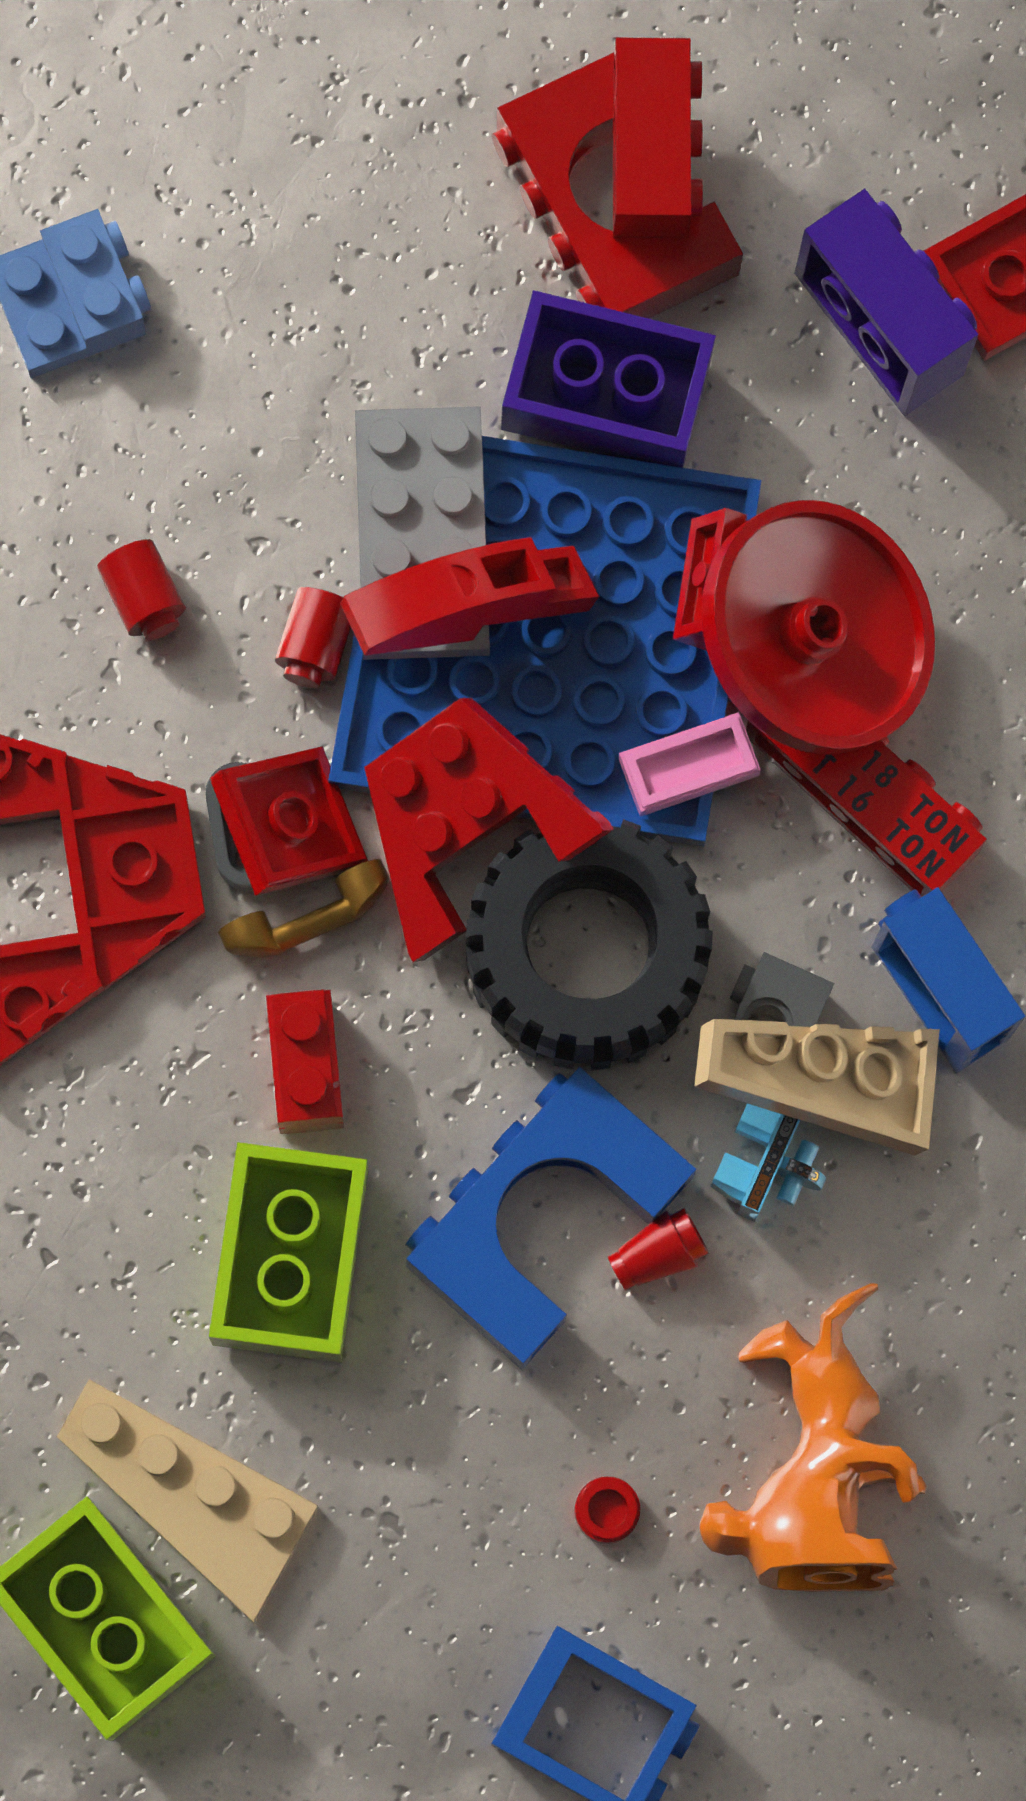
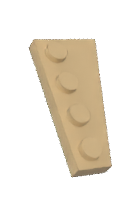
[694,1019,940,1156]
[57,1379,318,1623]

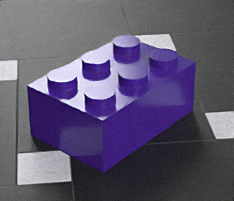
[794,188,978,417]
[501,290,716,468]

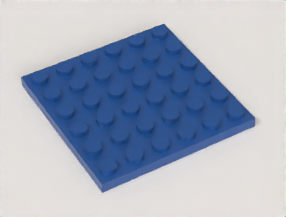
[328,436,762,847]

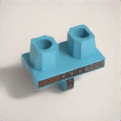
[710,1103,827,1222]

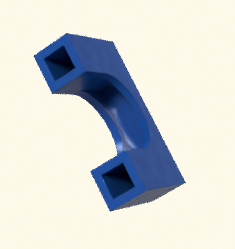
[405,1066,696,1370]

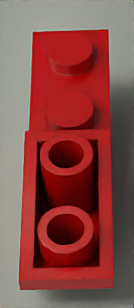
[340,537,599,656]

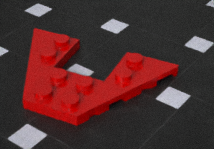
[0,734,206,1065]

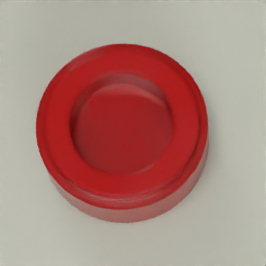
[574,1476,641,1544]

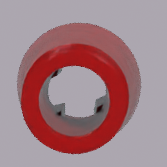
[607,1208,709,1291]

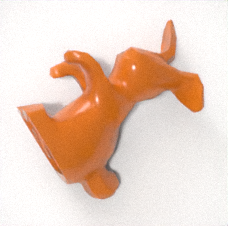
[700,1283,927,1592]

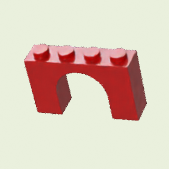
[491,52,743,319]

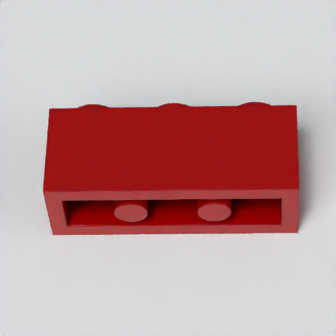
[613,37,703,238]

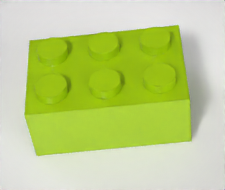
[209,1142,368,1363]
[0,1496,216,1741]

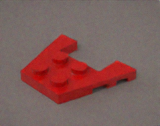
[364,698,614,962]

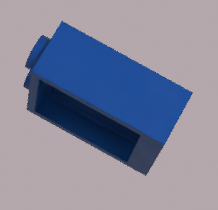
[871,887,1026,1074]
[491,1625,700,1801]

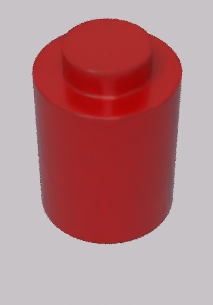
[97,539,186,641]
[275,587,351,688]

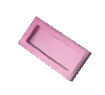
[618,712,761,817]

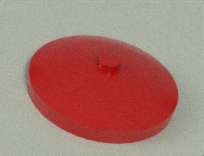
[701,500,935,755]

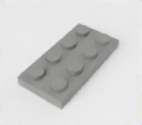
[355,406,490,660]

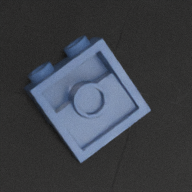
[0,209,152,379]

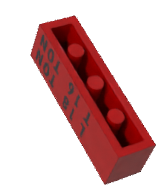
[745,720,987,897]

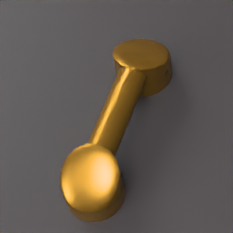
[218,859,389,957]

